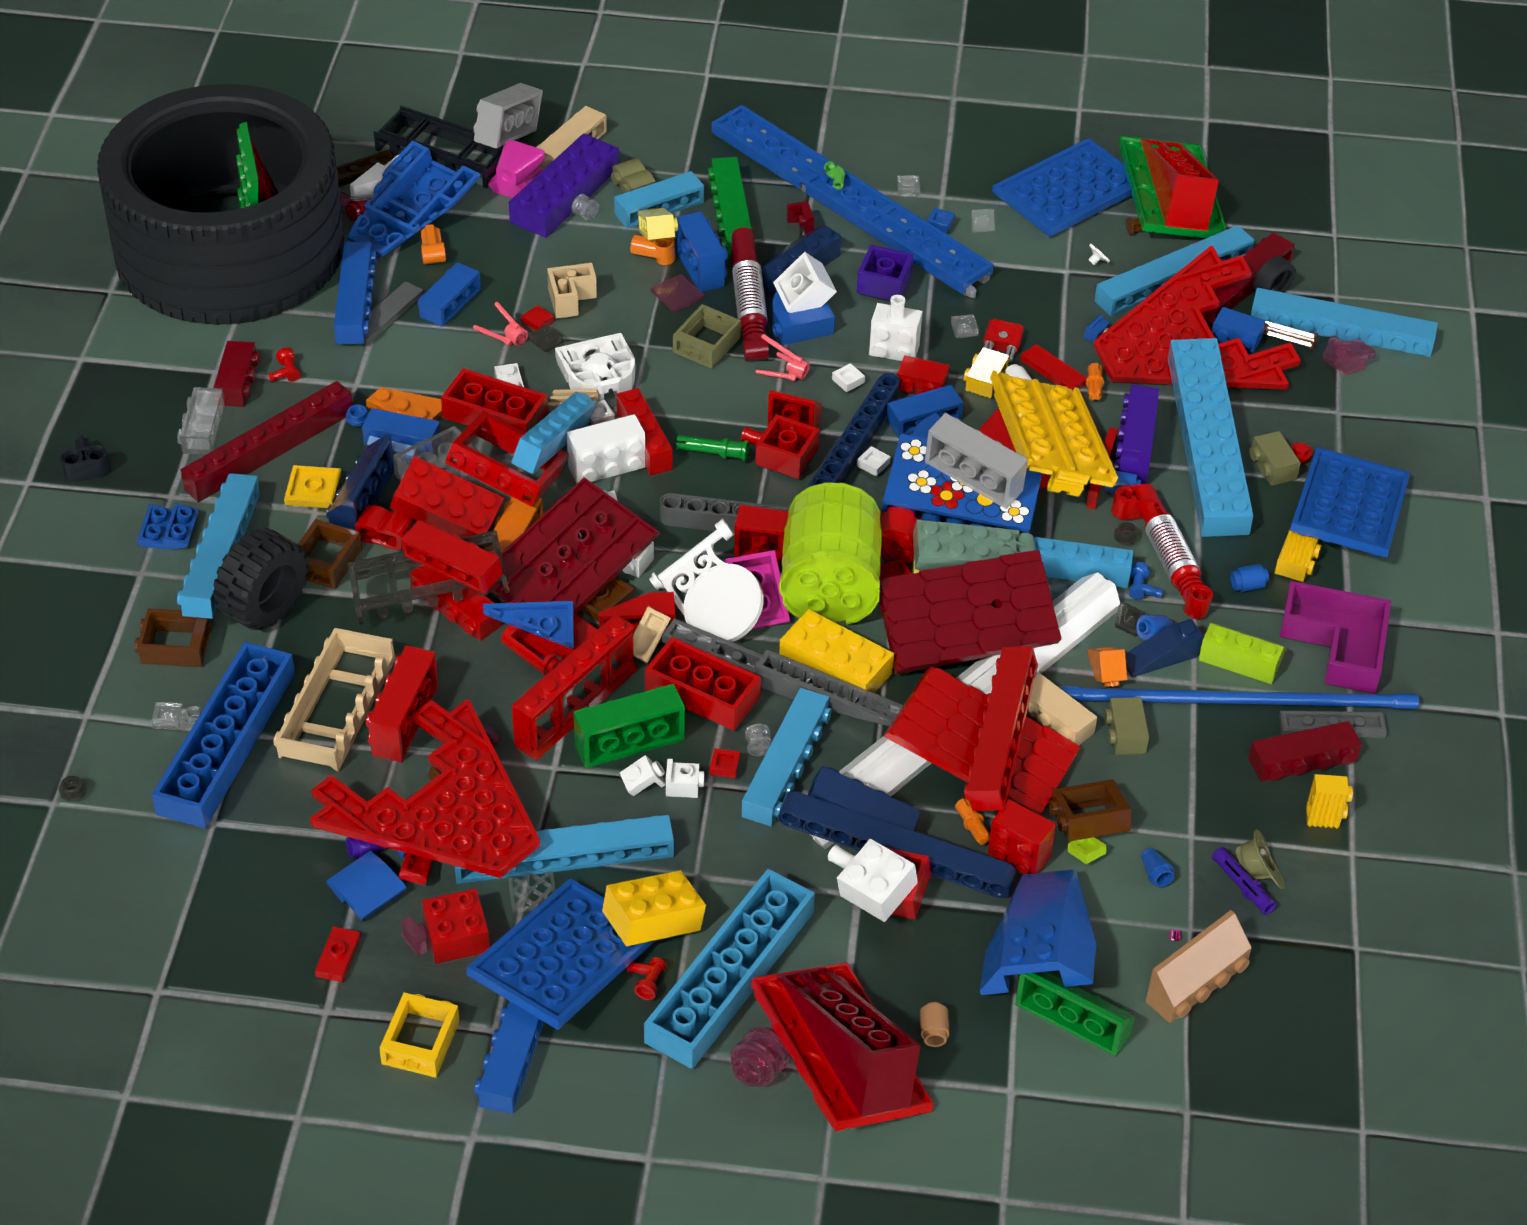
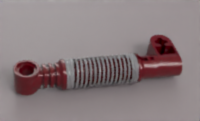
[731,227,769,361]

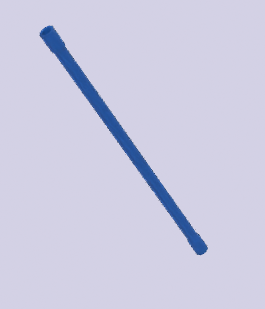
[1057,686,1419,709]

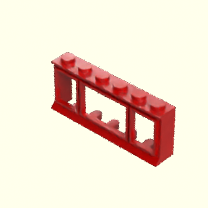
[512,614,638,761]

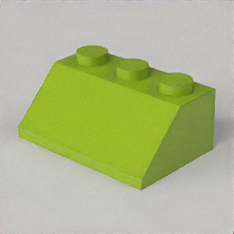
[1199,623,1287,685]

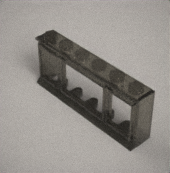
[347,530,510,625]

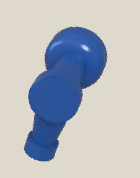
[1129,562,1163,600]

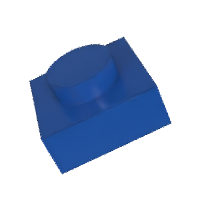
[927,208,955,233]

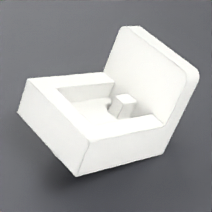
[620,755,666,796]

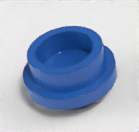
[346,404,369,426]

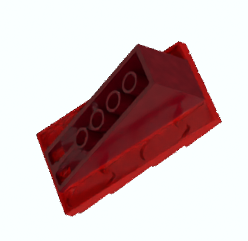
[751,962,933,1132]

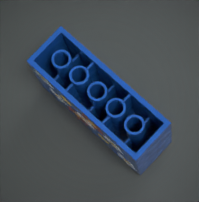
[882,433,1042,534]

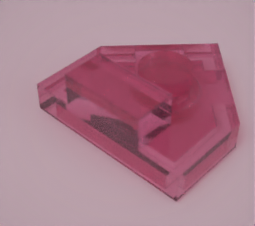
[1323,337,1375,375]

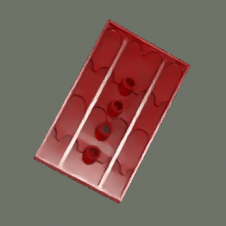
[883,667,1080,815]

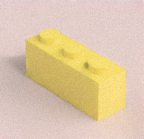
[638,208,678,240]

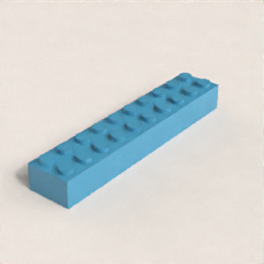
[1168,338,1253,537]

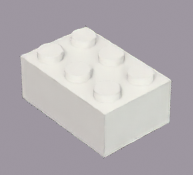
[566,414,645,484]

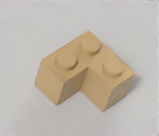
[547,263,597,319]

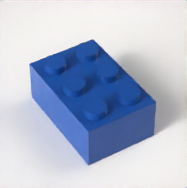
[676,211,728,293]

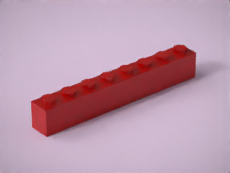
[964,646,1038,811]

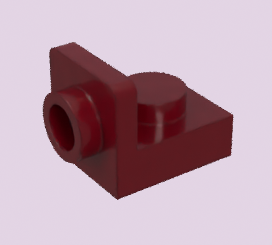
[786,201,814,234]

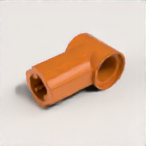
[421,225,446,265]
[630,235,676,265]

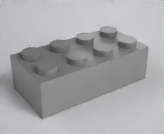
[473,83,543,149]
[925,413,1028,509]

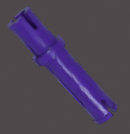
[1212,847,1276,915]

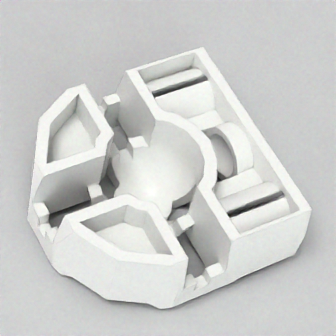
[555,333,635,402]

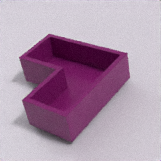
[1279,581,1391,694]

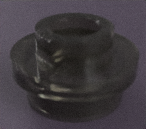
[1114,522,1139,545]
[59,775,87,801]

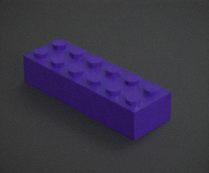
[509,133,619,238]

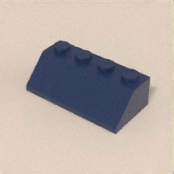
[761,225,841,294]
[326,435,395,530]

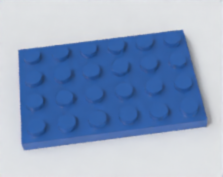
[992,138,1132,237]
[1290,447,1410,558]
[466,878,655,1030]

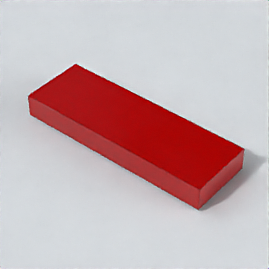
[1020,344,1087,391]

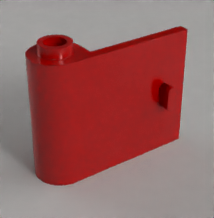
[501,614,597,676]

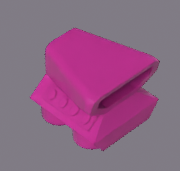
[488,140,545,198]

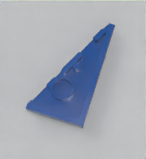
[483,601,574,648]

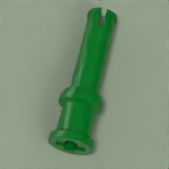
[676,434,750,462]

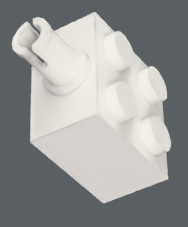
[869,295,922,361]
[828,839,918,922]

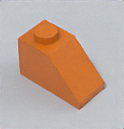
[1087,647,1127,687]

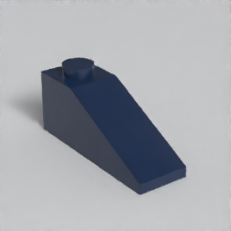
[1125,619,1204,678]

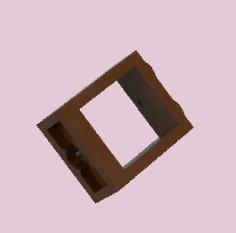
[298,519,362,589]
[135,608,212,667]
[1048,779,1131,842]

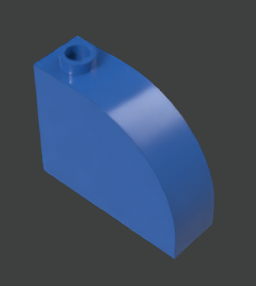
[772,291,835,345]

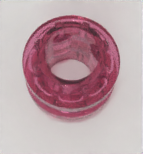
[730,1027,789,1087]

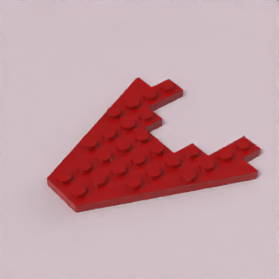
[1093,245,1301,390]
[309,699,541,878]

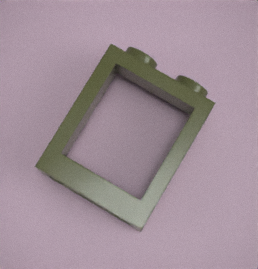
[673,304,741,369]

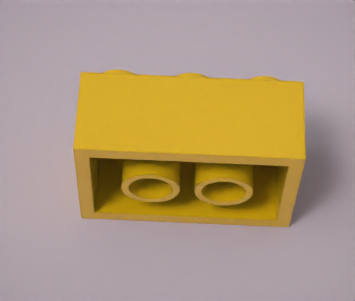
[602,870,706,946]

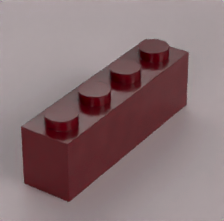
[1248,721,1362,782]

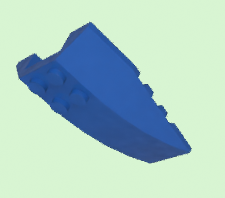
[347,140,481,257]
[980,869,1097,995]

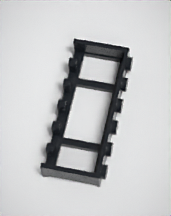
[373,106,504,189]

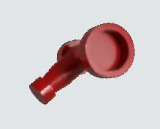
[267,347,301,382]
[627,957,667,1000]

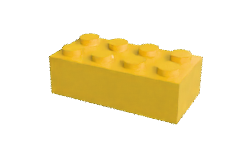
[779,609,894,693]

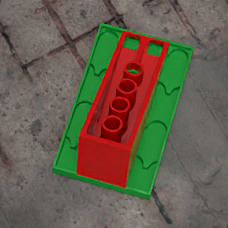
[1118,136,1227,238]

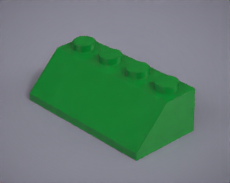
[1015,971,1135,1057]

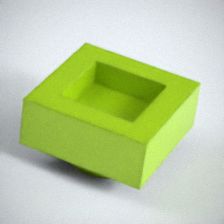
[1068,837,1106,864]

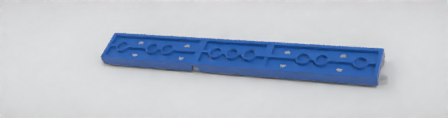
[711,105,994,298]

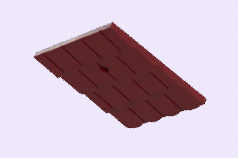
[489,477,660,616]
[879,550,1062,675]

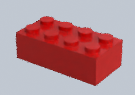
[441,368,548,432]
[390,456,504,548]
[645,637,761,731]
[366,645,439,763]

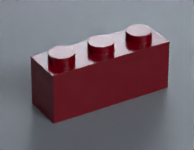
[213,341,260,407]

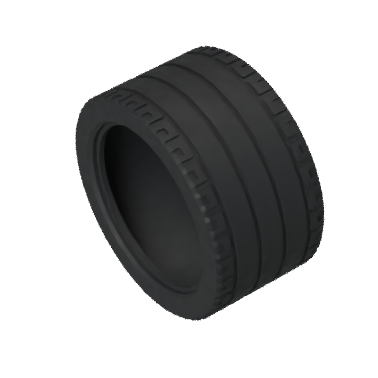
[97,84,344,324]

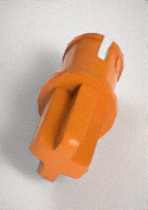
[1086,363,1104,401]
[955,798,990,845]

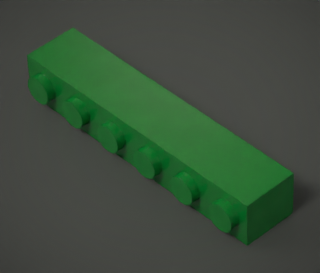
[707,157,752,259]

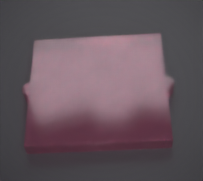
[651,274,704,313]

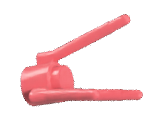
[473,302,528,346]
[755,334,810,382]

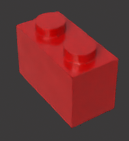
[897,355,949,395]

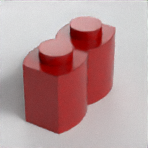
[355,505,413,550]

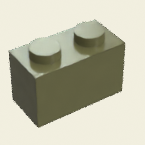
[1249,431,1300,486]
[1104,697,1149,755]

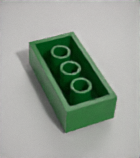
[573,684,685,768]

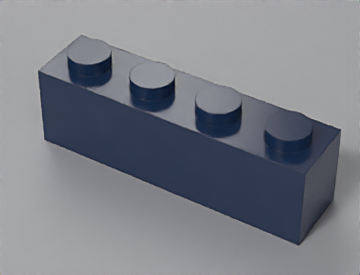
[808,766,920,831]

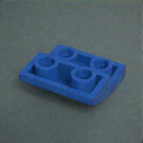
[137,503,199,549]
[326,851,407,921]

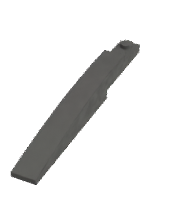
[662,619,903,726]

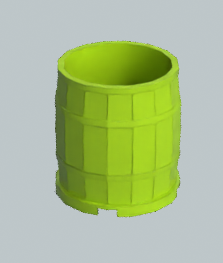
[779,483,882,625]

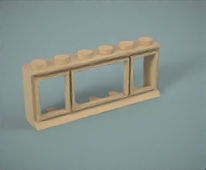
[274,628,396,772]

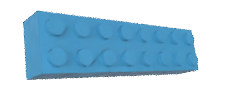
[644,869,815,1070]

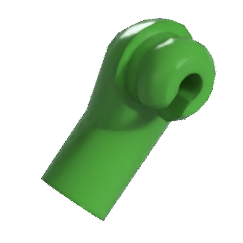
[824,161,845,190]

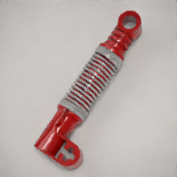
[1111,484,1213,619]

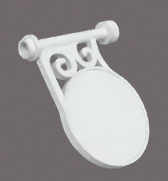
[649,519,764,642]

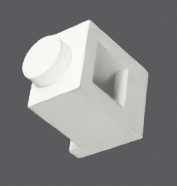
[666,759,704,798]

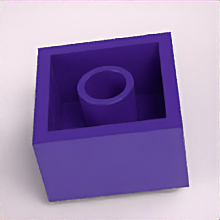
[857,245,914,301]

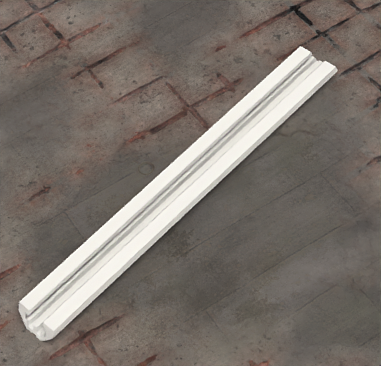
[811,572,1120,849]

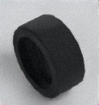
[1253,256,1296,293]

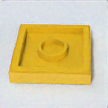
[284,465,342,508]

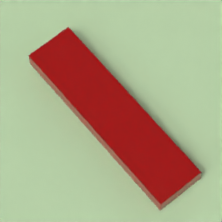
[1086,427,1118,510]

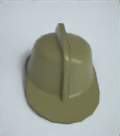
[1236,829,1286,890]

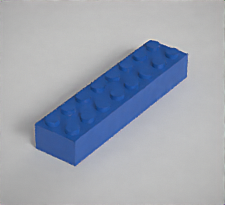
[152,641,295,829]

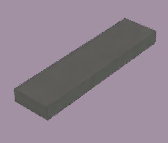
[364,281,424,346]
[1279,711,1387,738]

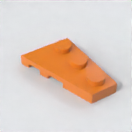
[366,387,442,421]

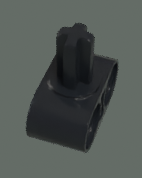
[61,435,111,482]

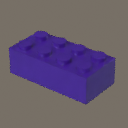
[1114,384,1159,484]

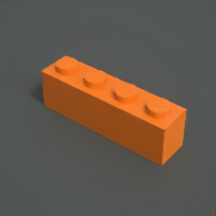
[483,494,543,556]

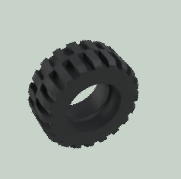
[213,528,309,630]

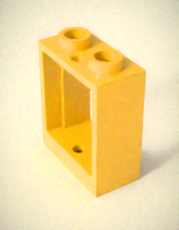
[379,992,460,1078]

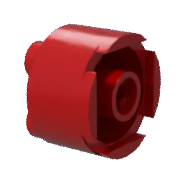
[880,507,923,563]

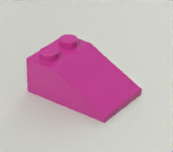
[725,550,790,630]

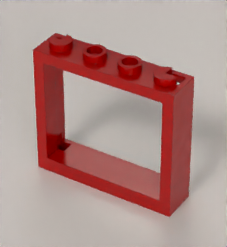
[445,411,569,507]

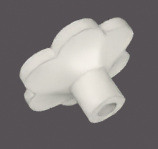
[1088,243,1110,266]

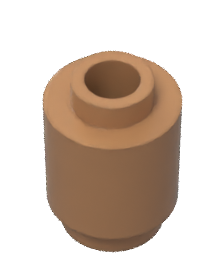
[920,1002,949,1047]

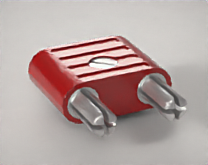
[983,319,1024,363]

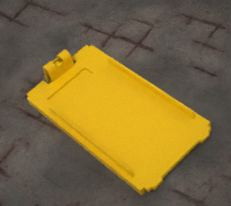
[990,370,1118,497]

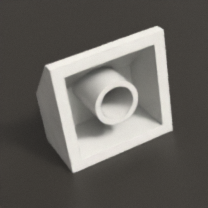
[773,252,837,313]

